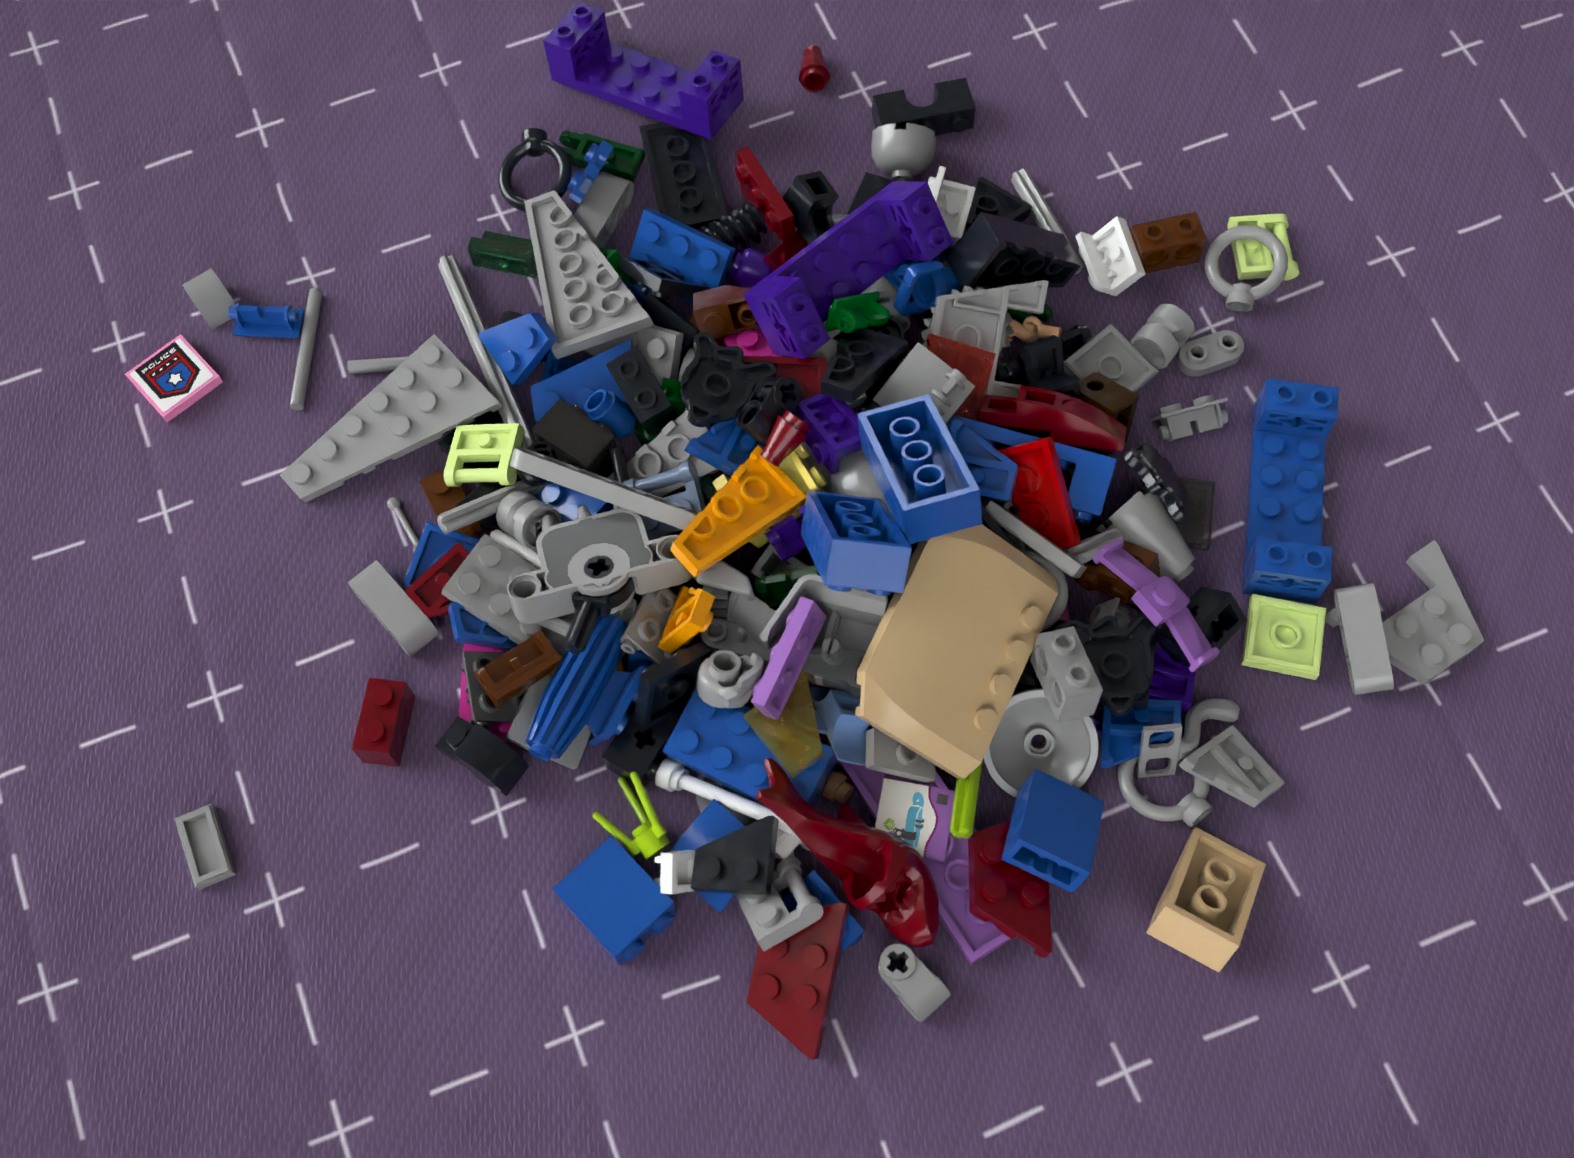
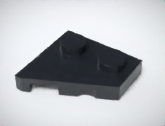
[691,816,779,895]

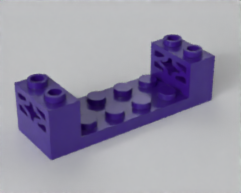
[543,2,744,140]
[743,181,953,359]

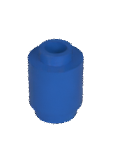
[585,389,636,440]

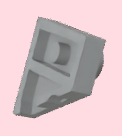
[1179,725,1285,808]

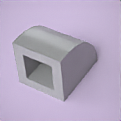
[182,268,235,330]

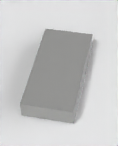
[174,803,236,890]

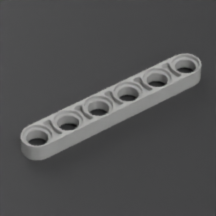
[509,447,700,530]

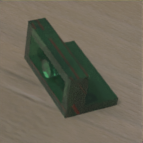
[467,231,538,279]

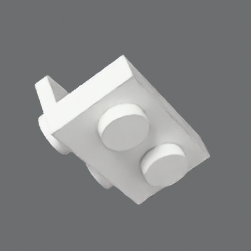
[928,166,976,246]
[1076,216,1146,296]

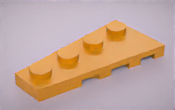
[670,445,806,578]

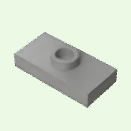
[866,728,935,783]

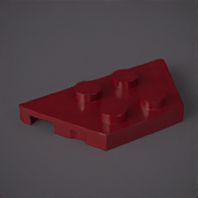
[968,821,1052,958]
[747,902,850,1060]

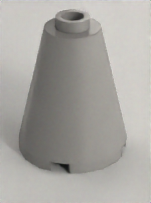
[1096,485,1195,583]

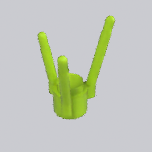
[592,771,671,861]

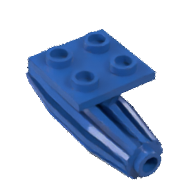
[525,614,646,762]

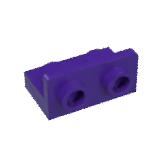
[795,393,862,474]

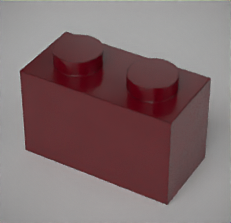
[351,678,415,767]

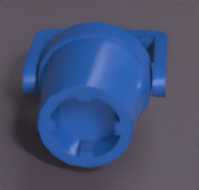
[893,261,963,316]

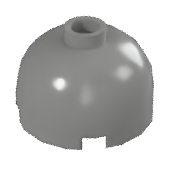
[871,123,936,181]

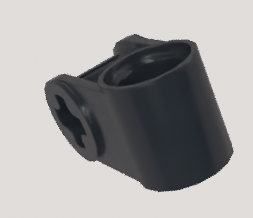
[736,377,802,448]

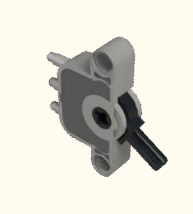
[507,505,693,655]

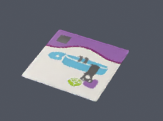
[875,778,955,861]

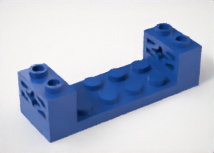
[1242,378,1339,604]
[946,415,1117,525]

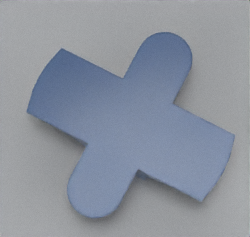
[792,687,875,765]

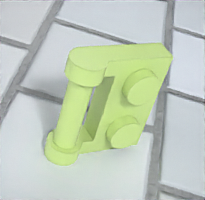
[1227,213,1299,280]
[444,423,525,487]

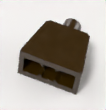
[1079,372,1139,456]

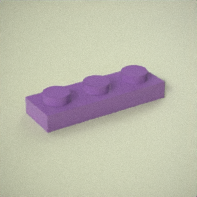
[751,597,827,721]

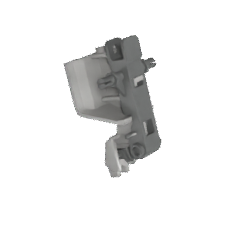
[692,560,888,699]

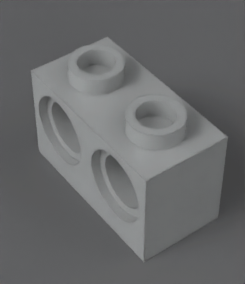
[1030,626,1103,723]

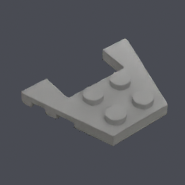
[928,280,1049,400]
[1325,540,1485,685]

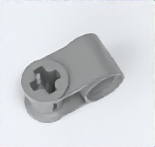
[877,944,951,1023]

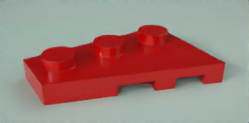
[998,436,1081,549]

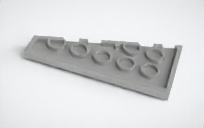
[524,190,654,359]
[279,334,503,502]

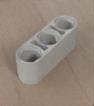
[574,171,634,248]
[347,560,440,657]
[1334,583,1394,695]

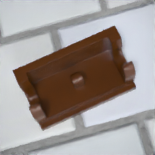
[473,630,562,708]

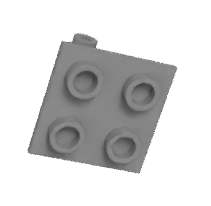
[873,342,976,425]
[620,588,701,664]

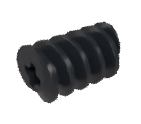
[698,202,767,256]

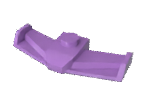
[1093,539,1220,672]

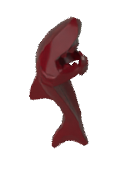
[756,758,939,947]

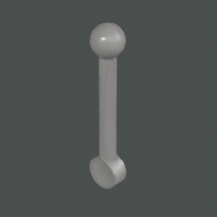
[387,497,419,553]

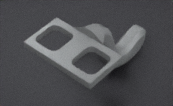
[1136,698,1240,778]

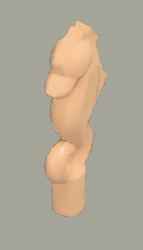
[1006,316,1061,343]

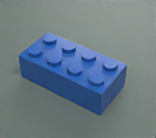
[857,394,982,544]
[801,491,912,596]
[663,687,838,808]

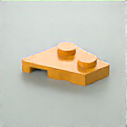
[658,586,715,654]

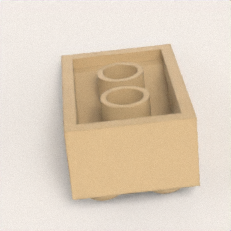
[1146,827,1266,973]

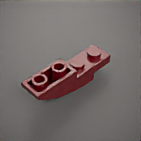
[979,385,1126,452]

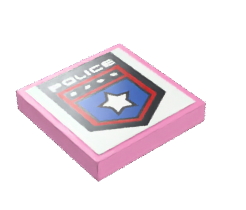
[125,334,223,423]

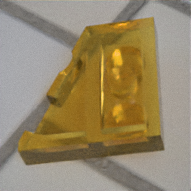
[743,670,823,779]

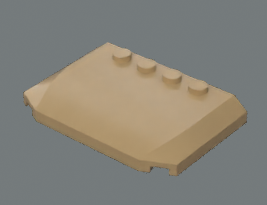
[855,524,1058,779]

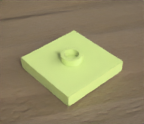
[1241,594,1326,680]

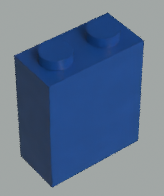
[1001,769,1104,893]
[552,835,677,965]

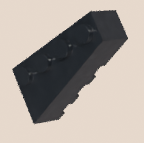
[946,212,1082,290]

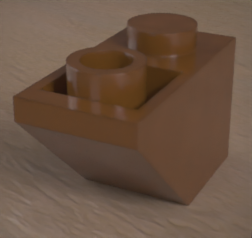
[693,285,759,339]

